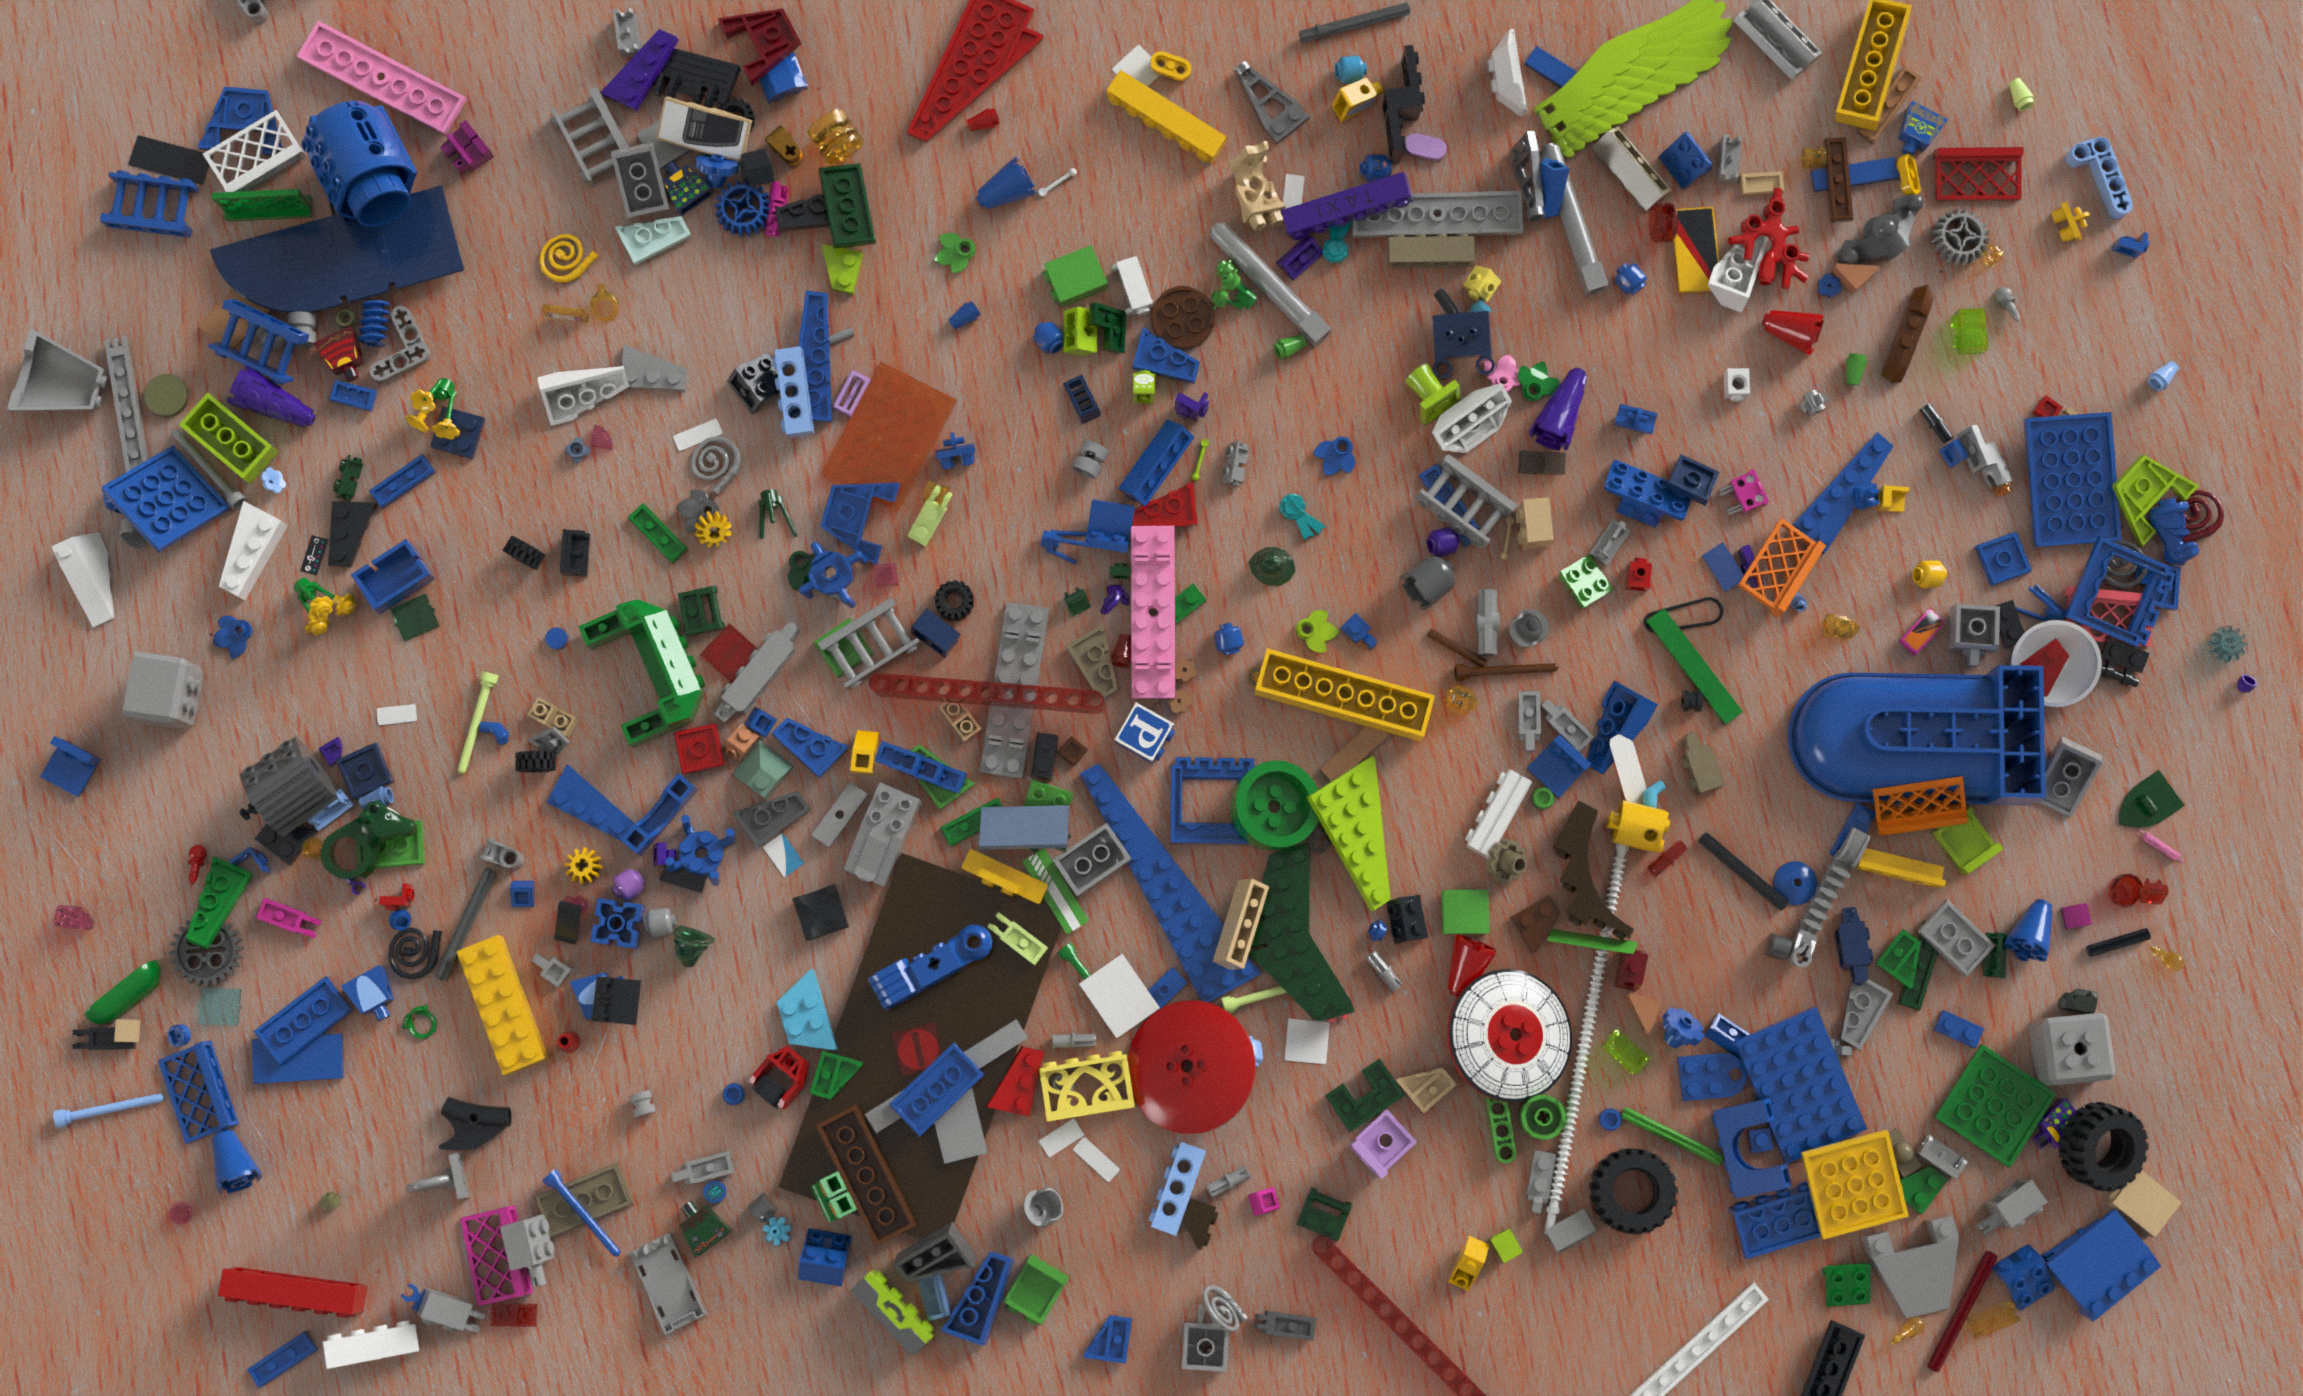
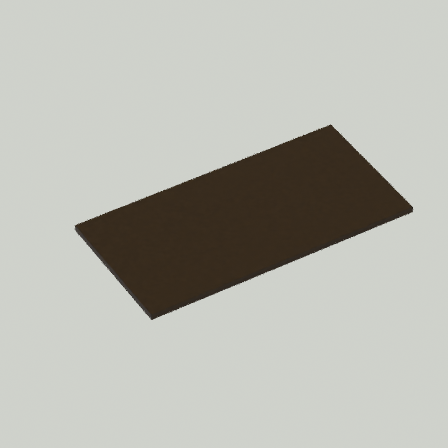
[778,853,1062,1239]

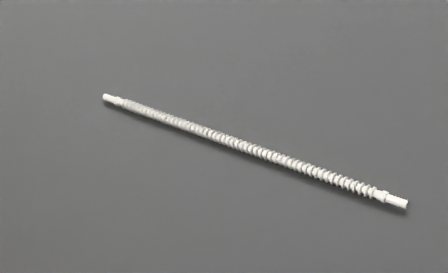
[1544,844,1629,1235]

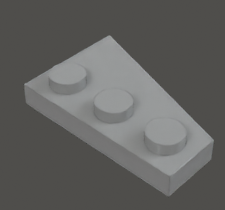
[622,345,687,392]
[1840,979,1893,1051]

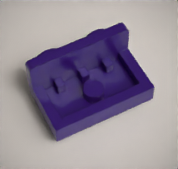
[1174,392,1210,422]

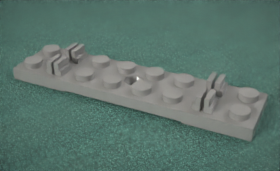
[1352,191,1523,238]
[979,602,1049,779]

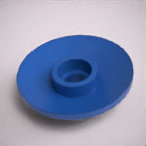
[1773,861,1817,905]

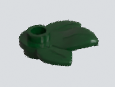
[787,551,816,591]

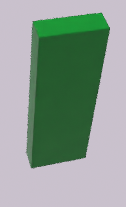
[627,503,688,564]
[940,798,1003,847]

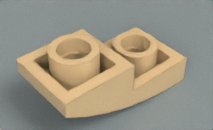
[938,694,981,741]
[527,697,579,738]

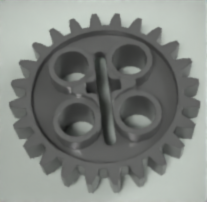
[169,920,244,987]

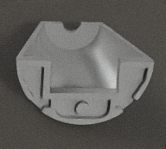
[7,329,107,412]

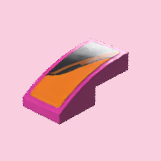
[1899,608,1945,656]

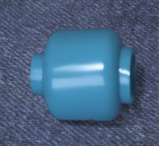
[1335,55,1367,84]

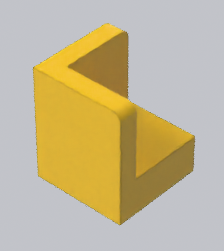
[1878,485,1909,513]

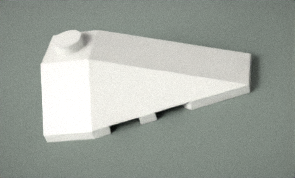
[1708,236,1769,312]

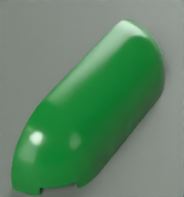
[84,960,161,1025]

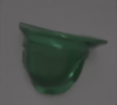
[1249,547,1296,586]
[673,925,715,968]

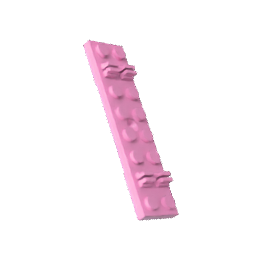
[297,21,467,135]
[1131,526,1175,699]

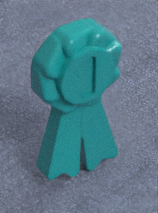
[1322,221,1352,263]
[1279,494,1326,540]

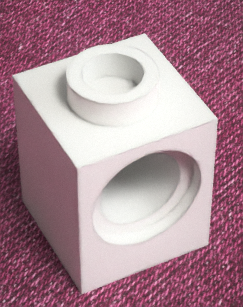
[1724,368,1750,402]

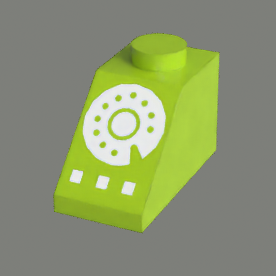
[1133,370,1155,404]

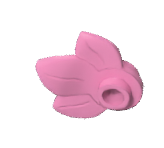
[1484,355,1521,392]

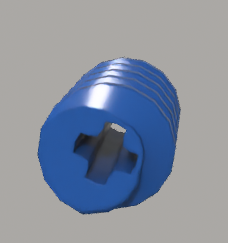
[358,300,390,348]

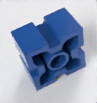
[590,898,645,950]

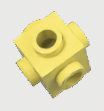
[1462,265,1501,302]

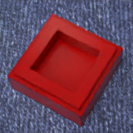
[2032,395,2063,417]

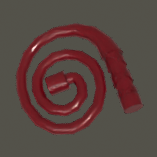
[2176,490,2224,543]

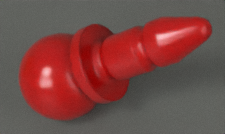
[188,845,207,885]

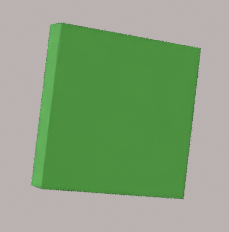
[813,618,874,678]

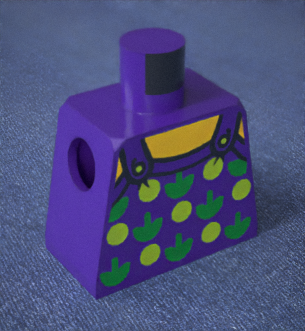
[2033,1098,2076,1149]

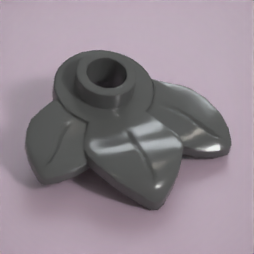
[676,490,719,532]

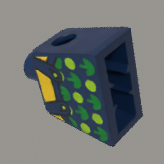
[663,162,714,216]

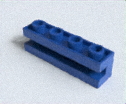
[1118,419,1194,506]

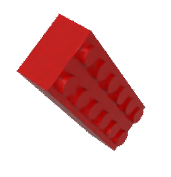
[218,1267,368,1318]

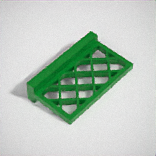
[212,189,312,222]

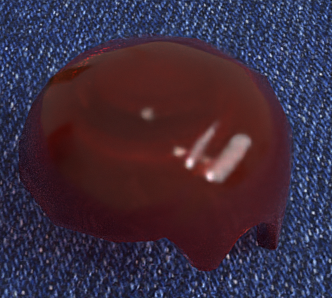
[2108,873,2143,908]

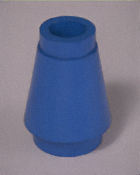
[948,301,981,330]

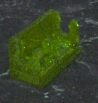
[1601,1028,1651,1075]

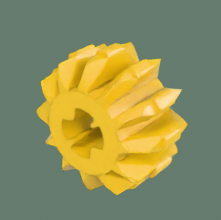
[695,511,731,548]
[564,847,603,885]

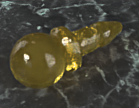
[2150,946,2185,971]
[1891,1317,1925,1344]

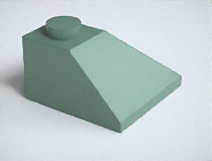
[732,740,794,801]

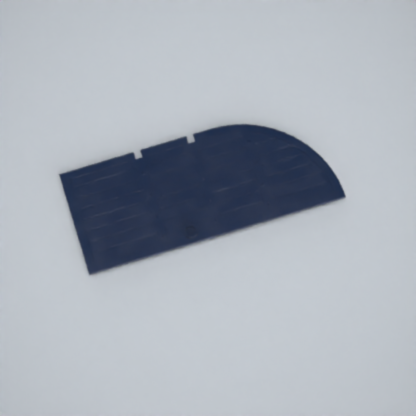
[210,185,465,313]

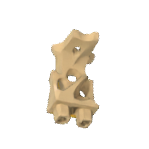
[1228,141,1286,231]

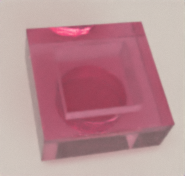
[874,563,898,587]

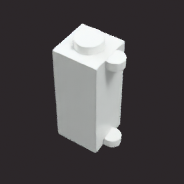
[1111,256,1153,316]

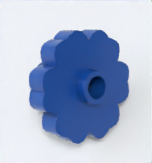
[695,153,739,188]
[1662,1007,1704,1048]

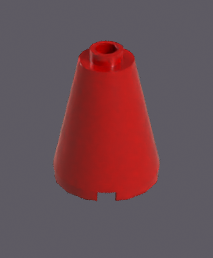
[1762,310,1825,356]
[1447,934,1496,997]

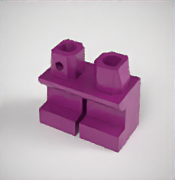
[440,120,494,174]

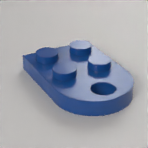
[1677,1053,1747,1101]

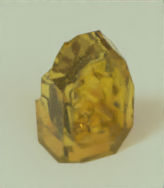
[1822,613,1859,640]

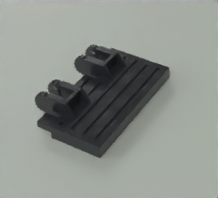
[652,48,741,108]

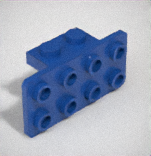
[1604,460,1691,528]

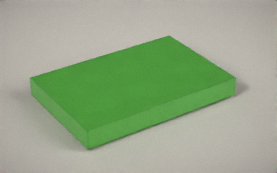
[356,820,425,869]

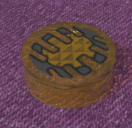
[1246,666,1261,689]

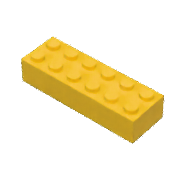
[1835,0,1912,131]
[456,935,549,1076]

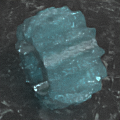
[2208,625,2248,663]

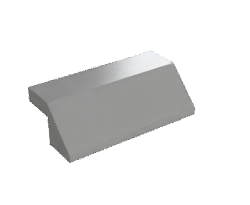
[1733,0,1822,80]

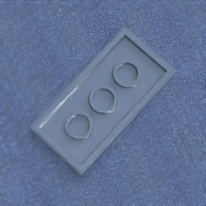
[979,805,1069,850]

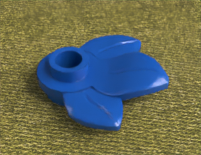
[1314,437,1355,475]
[213,616,253,659]

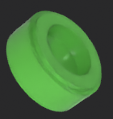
[1531,787,1554,810]

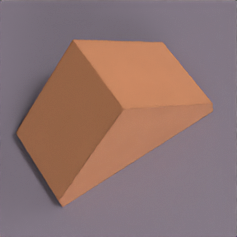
[1831,263,1879,295]
[1625,992,1661,1035]

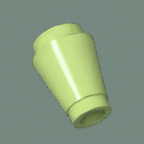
[2009,78,2035,111]

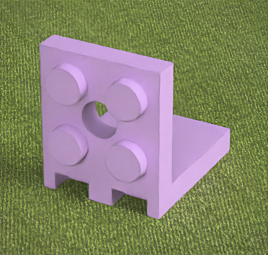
[1348,1109,1417,1179]

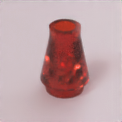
[1111,634,1132,668]

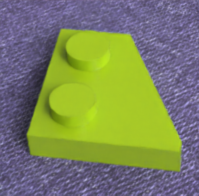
[822,244,863,295]

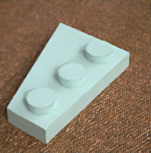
[615,216,692,265]

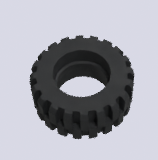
[2058,1102,2149,1192]
[1589,1148,1678,1234]

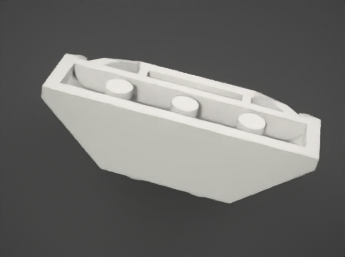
[1487,29,1527,117]
[1432,383,1512,453]

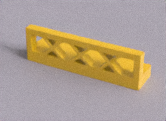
[1853,848,1946,889]

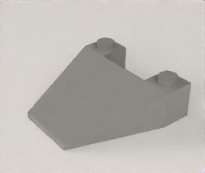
[1861,1215,1959,1319]

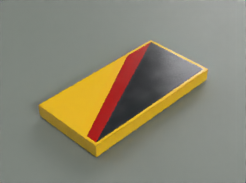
[1670,207,1719,294]

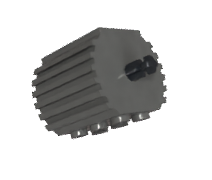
[239,736,338,836]

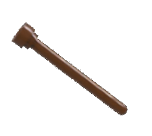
[1454,663,1559,681]

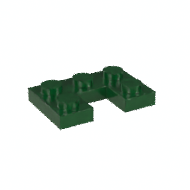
[1324,1058,1405,1133]

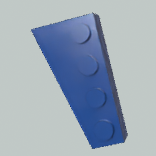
[941,1251,1015,1346]

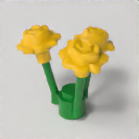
[293,578,356,636]

